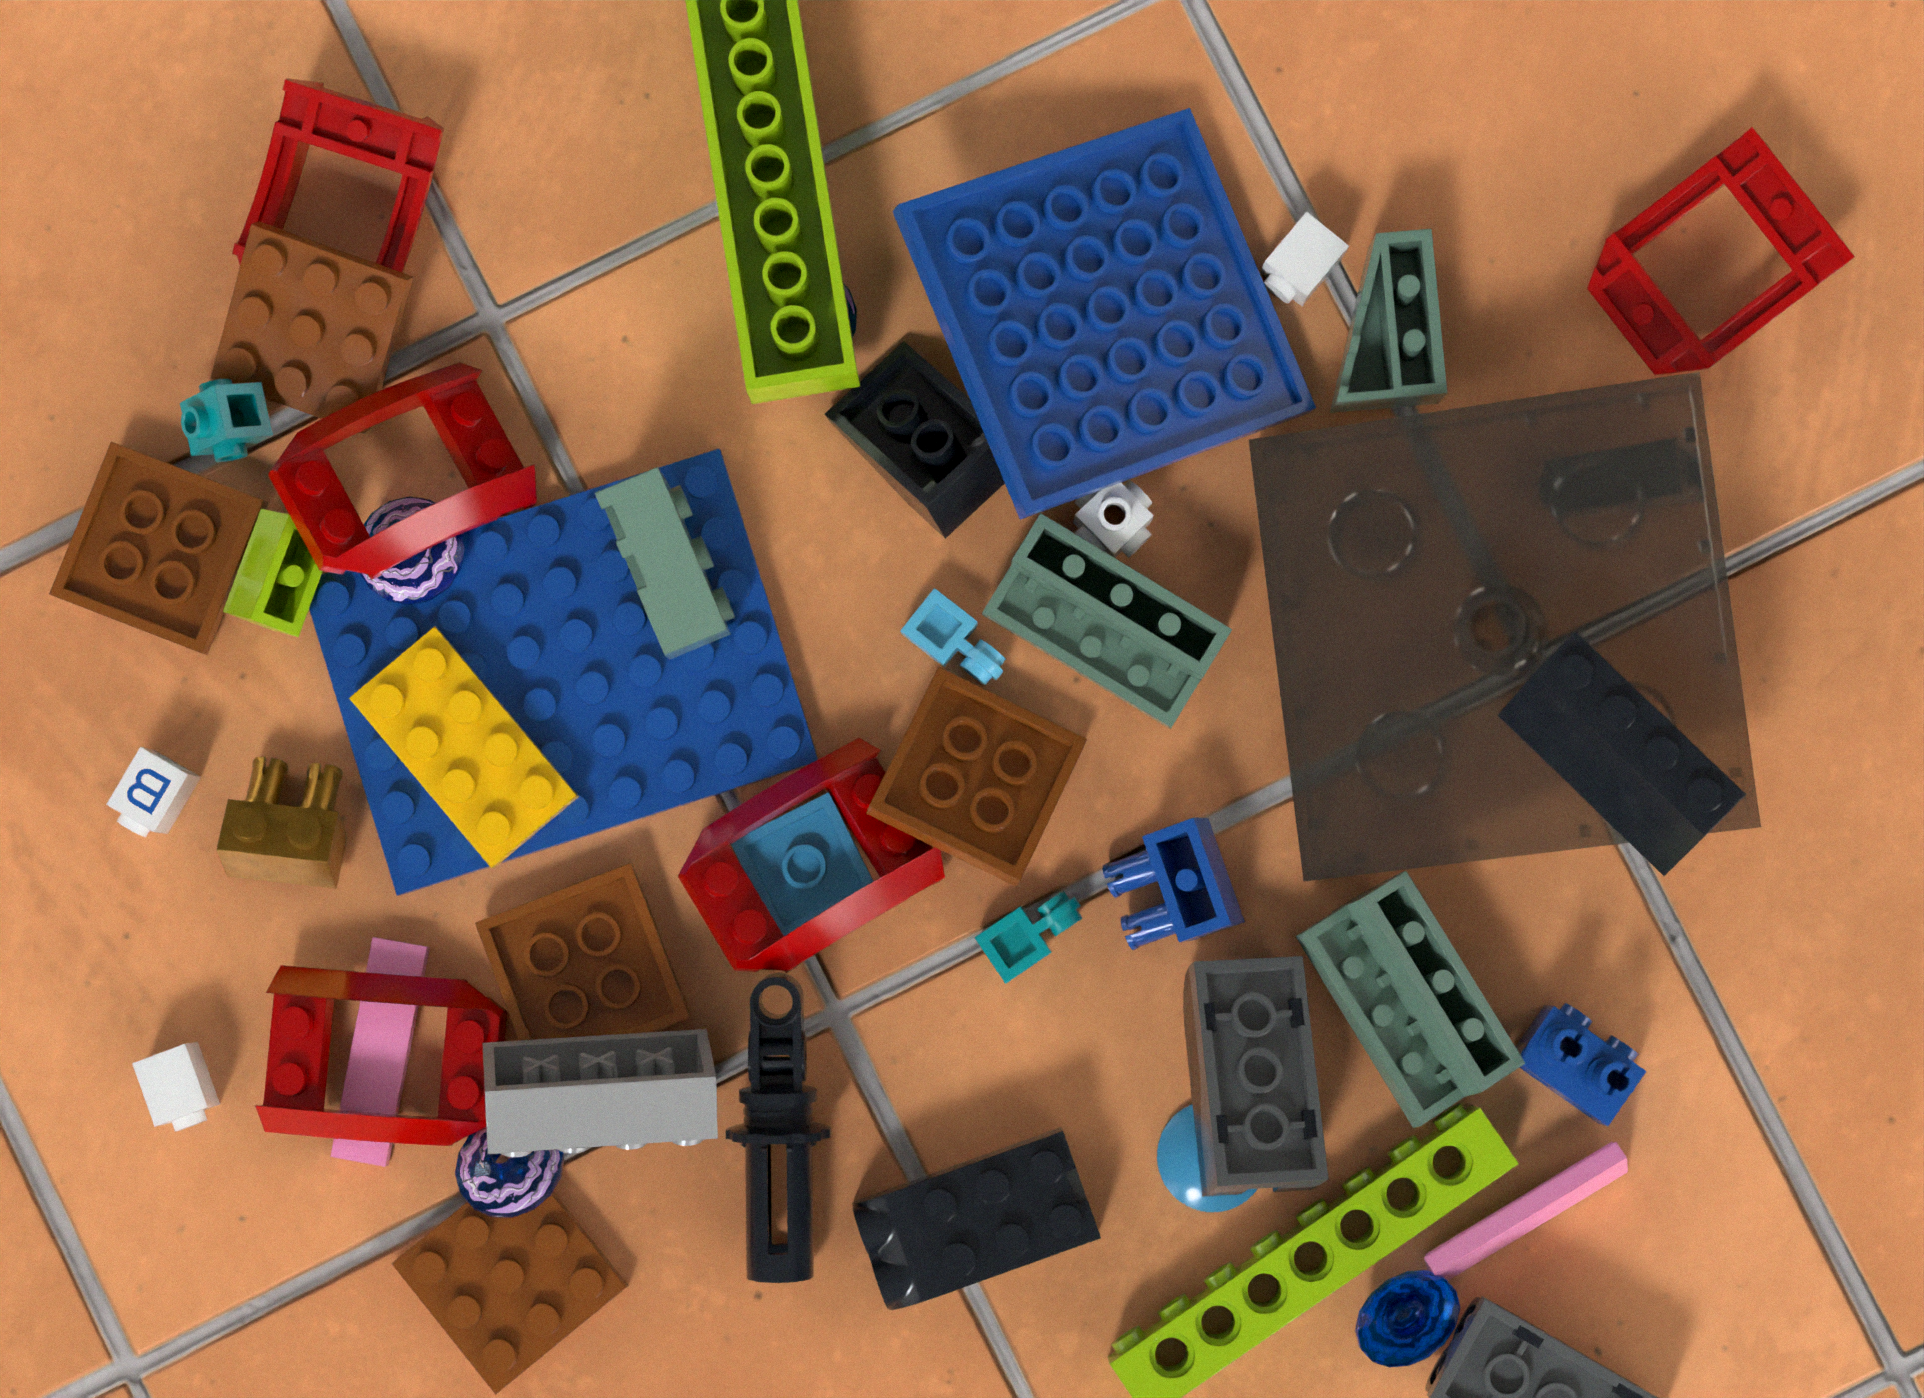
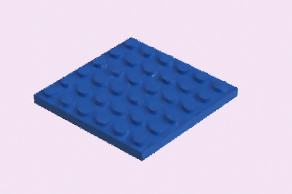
[892,108,1316,520]

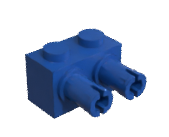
[1102,818,1245,950]
[1515,1003,1646,1126]

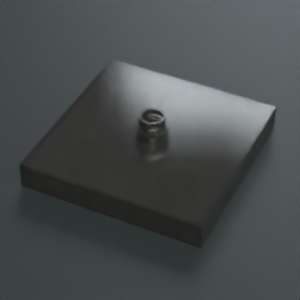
[1249,372,1761,882]

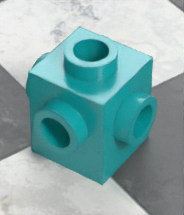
[180,379,273,462]

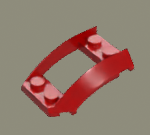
[232,78,444,273]
[1587,127,1855,375]
[268,362,537,580]
[678,738,945,973]
[255,965,507,1146]

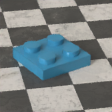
[731,792,873,936]

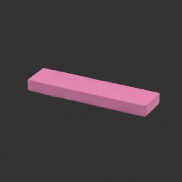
[330,937,430,1167]
[1424,1142,1628,1287]

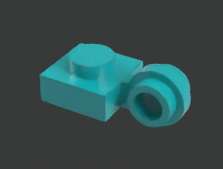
[974,891,1082,984]

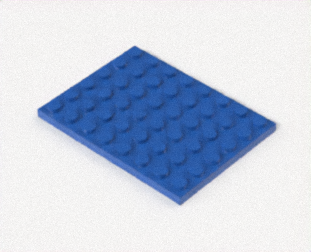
[309,448,818,896]

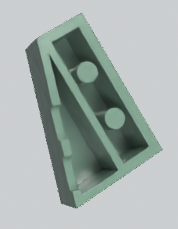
[1330,229,1447,413]
[595,467,735,660]

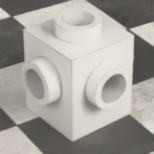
[1073,480,1154,558]

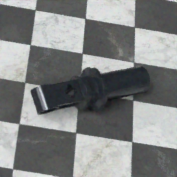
[725,972,832,1283]

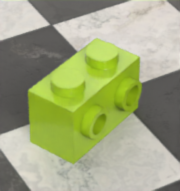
[223,509,323,637]

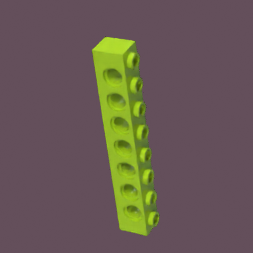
[1108,1103,1519,1398]

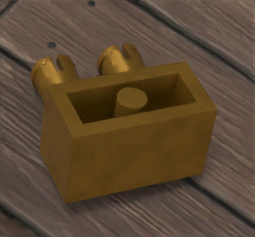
[216,757,347,889]

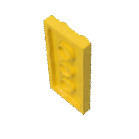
[349,626,579,868]

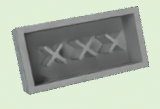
[482,1029,718,1157]

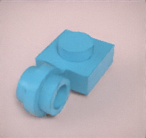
[900,588,1006,685]

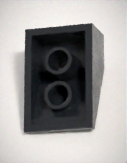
[824,341,1005,539]

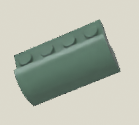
[982,513,1232,729]
[1295,871,1525,1128]

